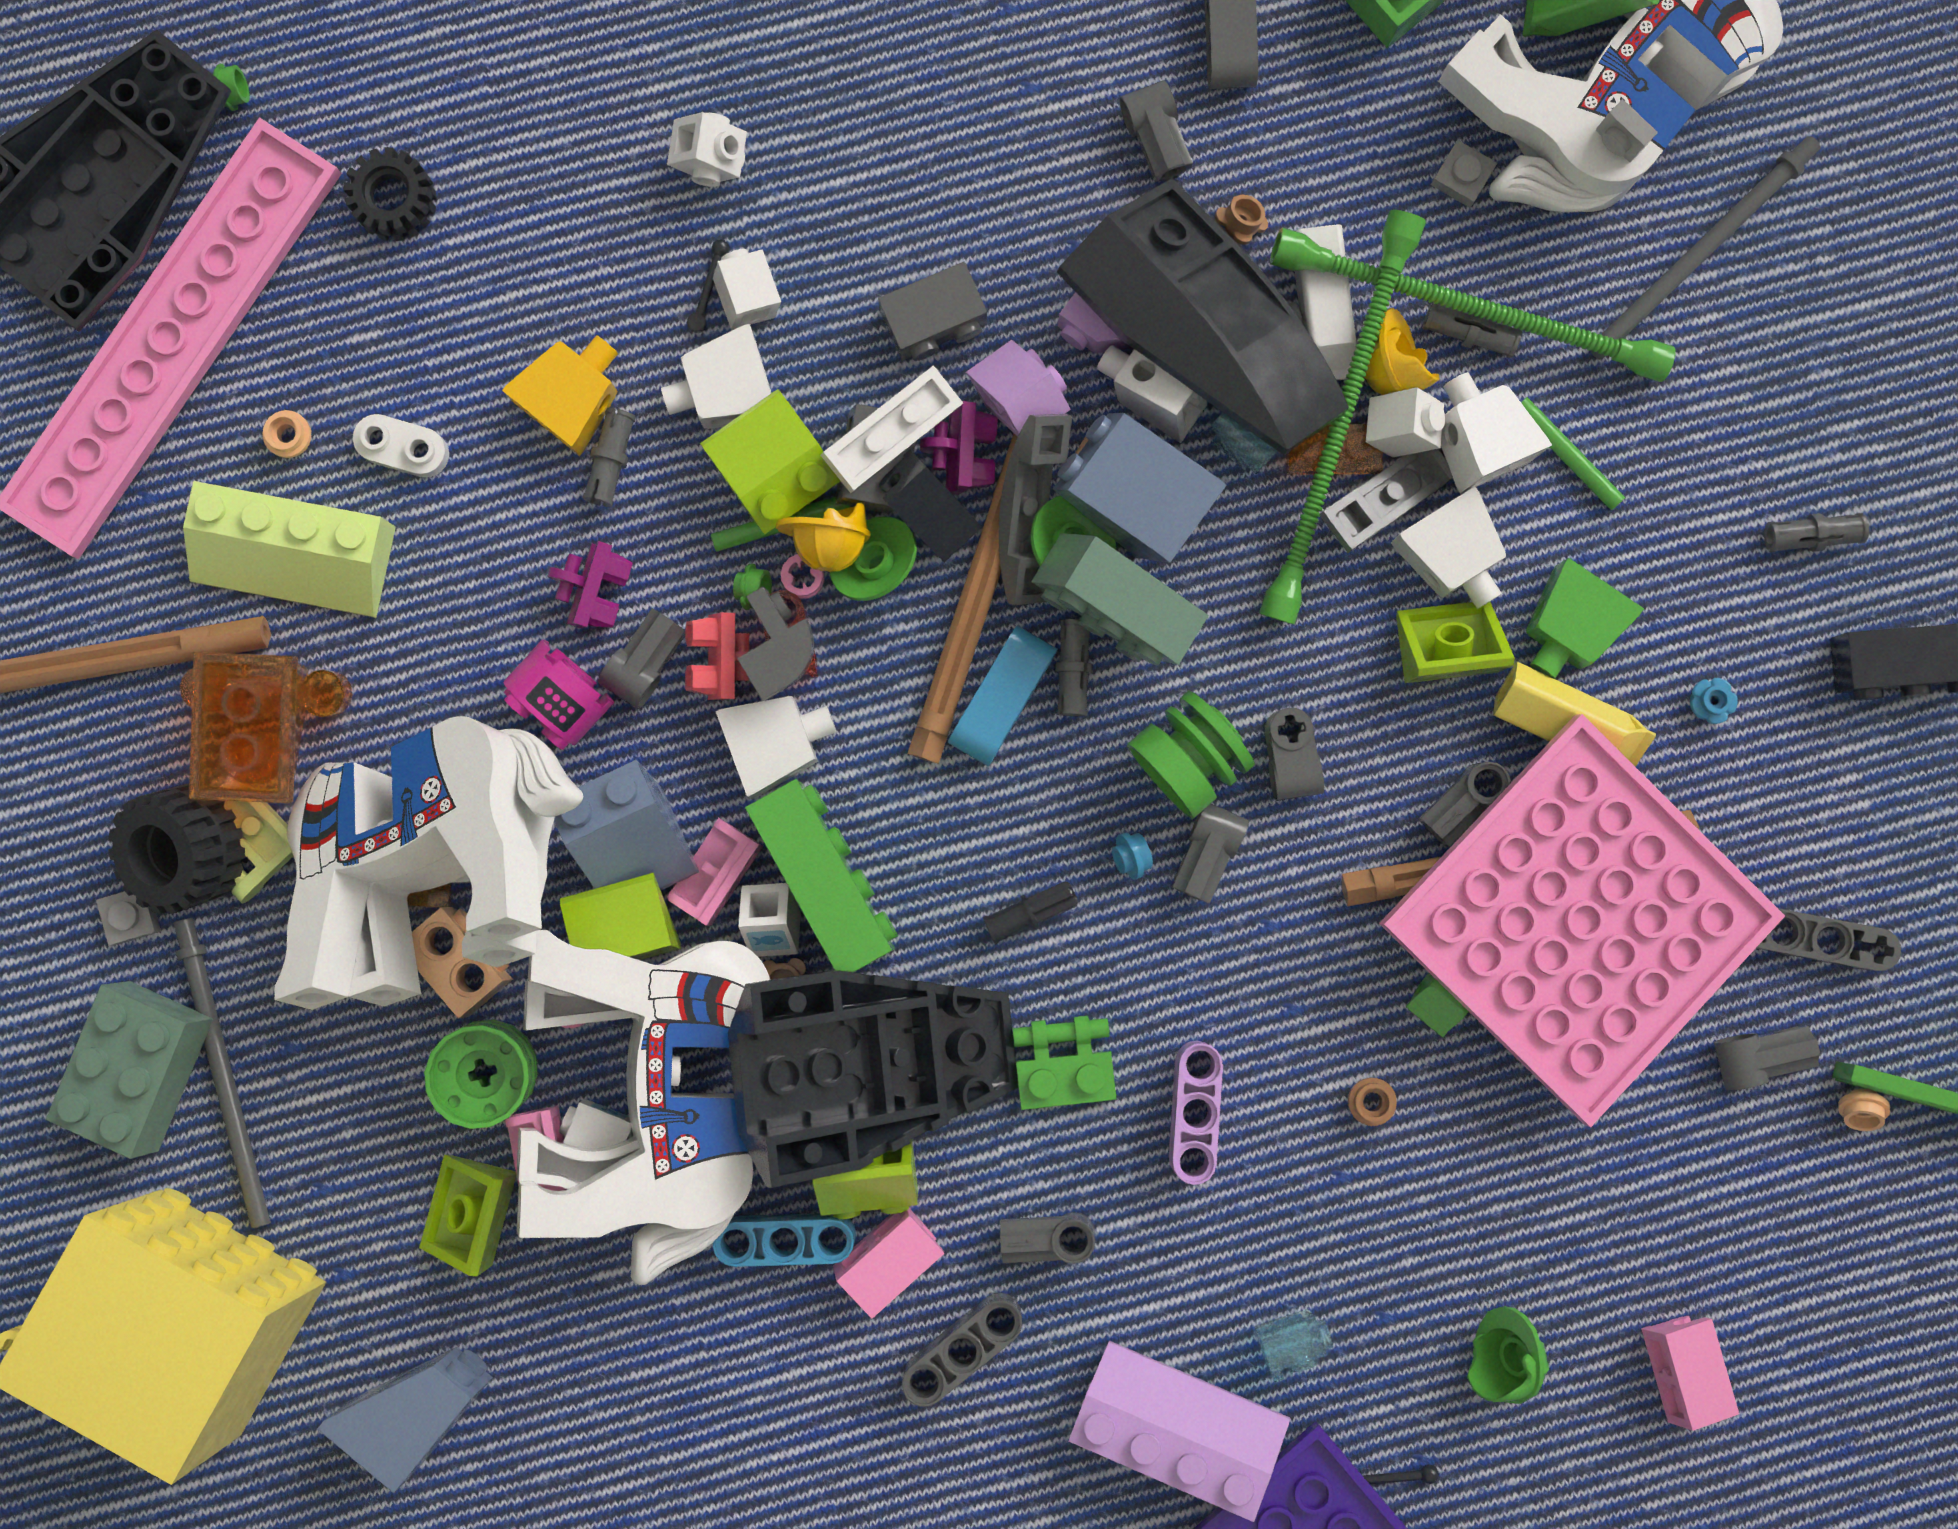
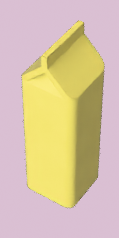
[1493,662,1656,767]

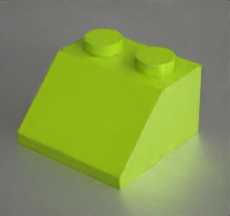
[700,389,840,535]
[812,1139,918,1219]

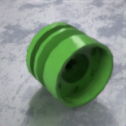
[1127,690,1255,820]
[424,1019,538,1129]

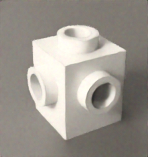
[667,112,747,187]

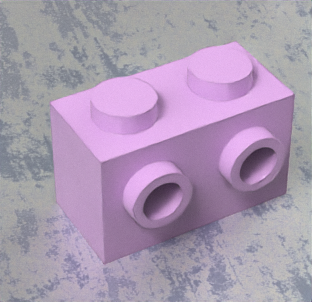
[966,340,1071,436]

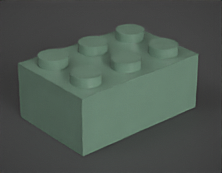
[1031,533,1209,666]
[45,981,213,1159]

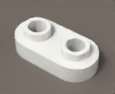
[353,414,449,477]

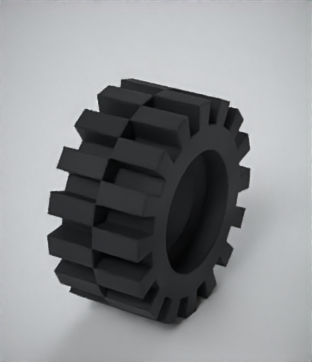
[343,147,437,241]

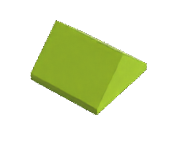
[1396,602,1515,683]
[560,873,681,960]
[419,1154,516,1276]

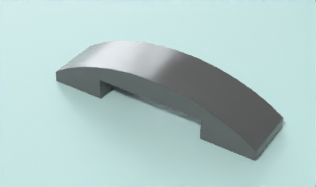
[999,414,1072,605]
[1319,447,1453,553]

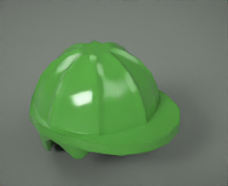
[1467,1306,1549,1404]

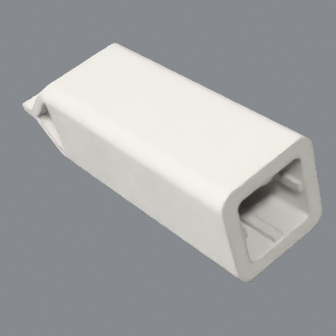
[1295,225,1357,380]

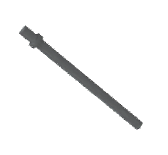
[1590,136,1821,360]
[173,918,271,1229]

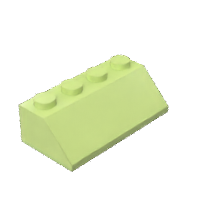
[183,481,396,618]

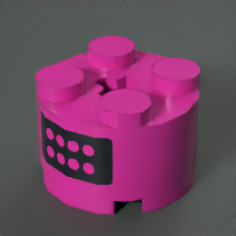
[503,639,615,750]

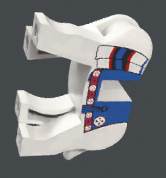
[1438,0,1783,212]
[275,716,583,1010]
[516,930,770,1285]

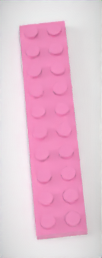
[0,118,342,559]

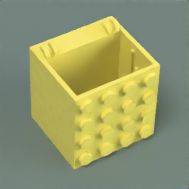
[0,1188,326,1485]

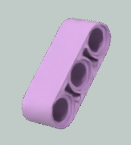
[1169,1041,1223,1185]

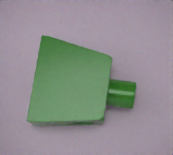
[1526,558,1644,679]

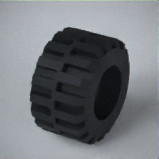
[108,784,245,914]

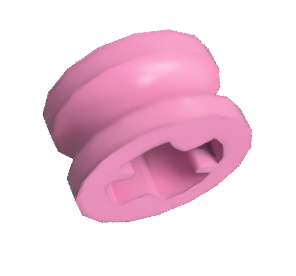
[781,554,824,599]

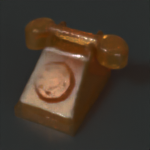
[180,652,353,803]

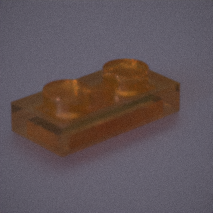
[1286,424,1383,475]

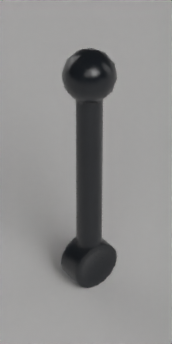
[687,239,730,333]
[1363,1464,1439,1485]

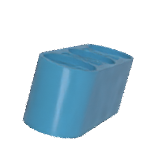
[948,625,1058,767]
[713,1213,856,1267]

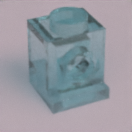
[1254,1309,1333,1382]

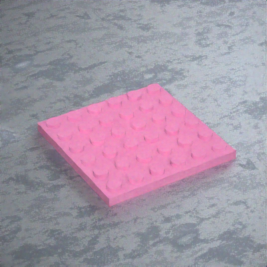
[1379,714,1785,1127]

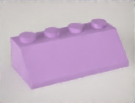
[1069,1341,1290,1522]

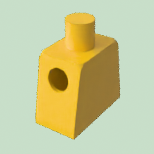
[502,335,618,456]

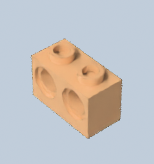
[412,907,513,1019]

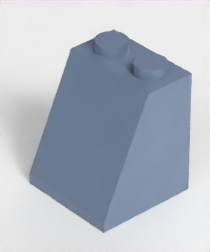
[1053,413,1227,563]
[554,760,699,891]
[317,1347,493,1493]

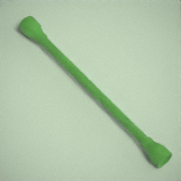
[1259,210,1426,625]
[1270,227,1676,382]

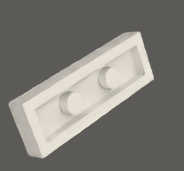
[821,365,963,493]

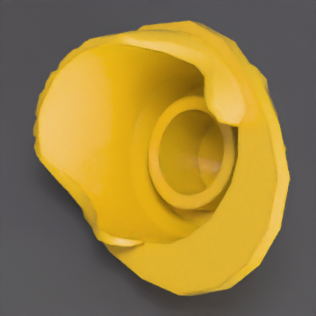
[1364,308,1440,395]
[776,502,870,572]

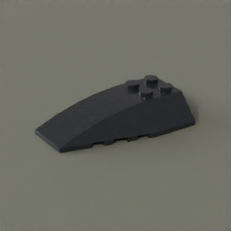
[728,970,1019,1188]

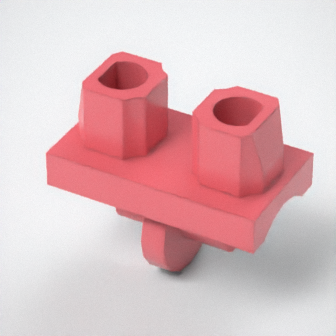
[685,612,749,700]

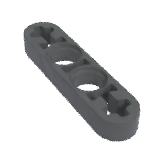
[1756,908,1901,971]

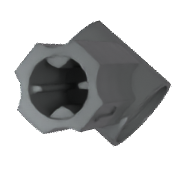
[1119,80,1193,182]
[598,608,685,709]
[1418,762,1511,848]
[1171,804,1249,904]
[1714,1025,1821,1090]
[1000,1212,1096,1264]

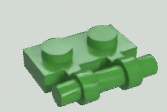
[1012,1015,1117,1110]

